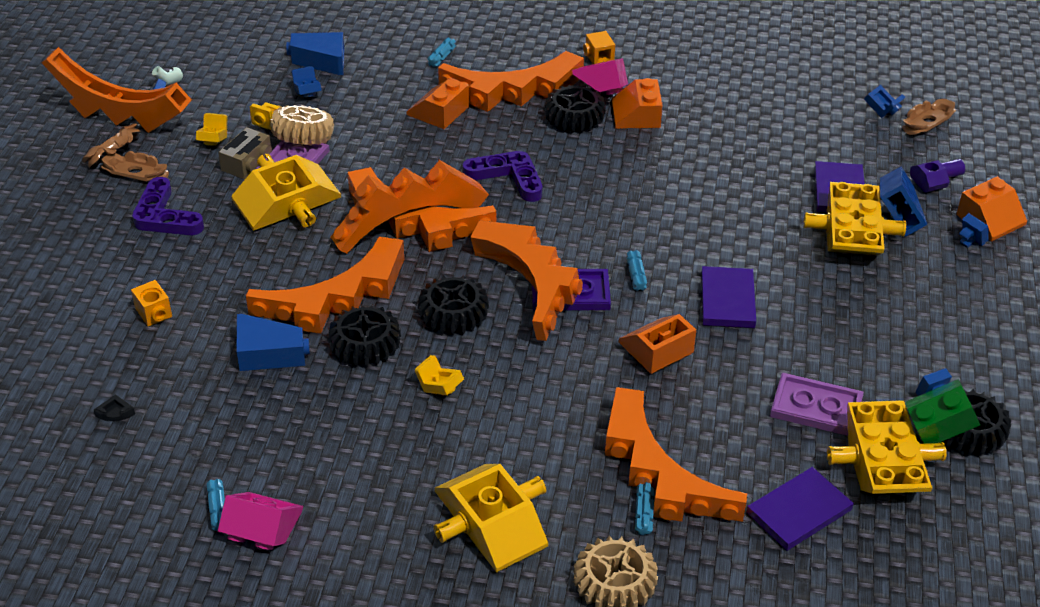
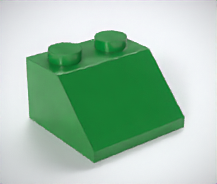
[905,379,980,444]

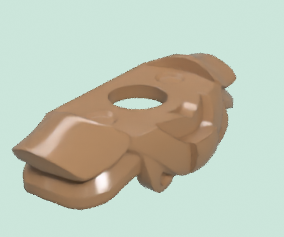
[902,99,956,135]
[82,123,141,168]
[101,151,169,181]

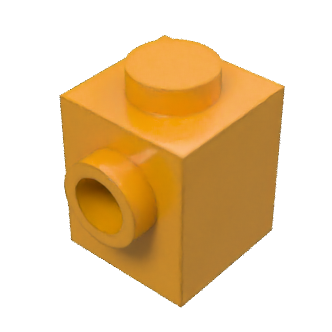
[583,31,615,64]

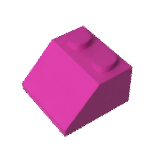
[572,58,628,95]
[218,492,303,550]

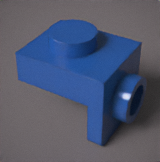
[291,66,322,97]
[864,85,905,118]

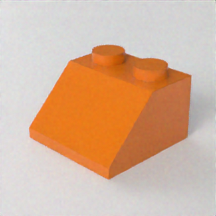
[407,78,469,129]
[611,78,663,129]
[956,176,1027,242]

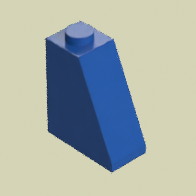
[286,32,345,75]
[880,166,927,237]
[237,314,310,371]

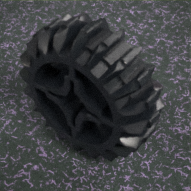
[545,84,606,133]
[418,274,489,335]
[328,304,401,367]
[944,388,1011,456]

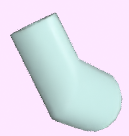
[152,66,183,86]

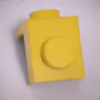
[250,102,280,130]
[196,113,227,145]
[415,355,464,395]

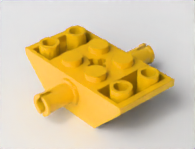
[231,154,341,231]
[804,182,906,256]
[827,401,947,494]
[433,464,548,572]

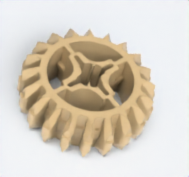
[270,105,334,146]
[574,535,658,607]

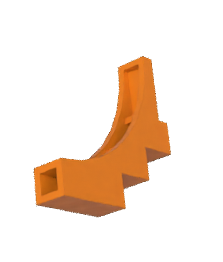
[42,47,192,133]
[438,51,584,112]
[331,160,489,254]
[348,167,496,252]
[470,220,583,341]
[246,237,404,334]
[605,387,747,522]

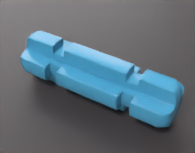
[427,37,456,68]
[626,250,647,291]
[207,478,225,531]
[635,482,654,536]

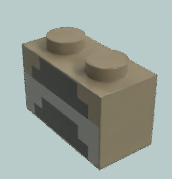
[218,127,272,179]

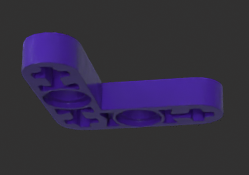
[463,151,543,202]
[132,177,204,235]

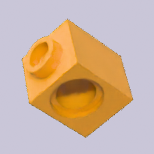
[131,280,172,327]

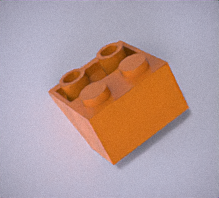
[618,314,696,374]

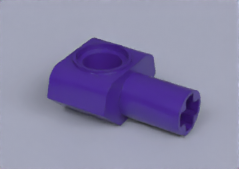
[910,159,965,193]

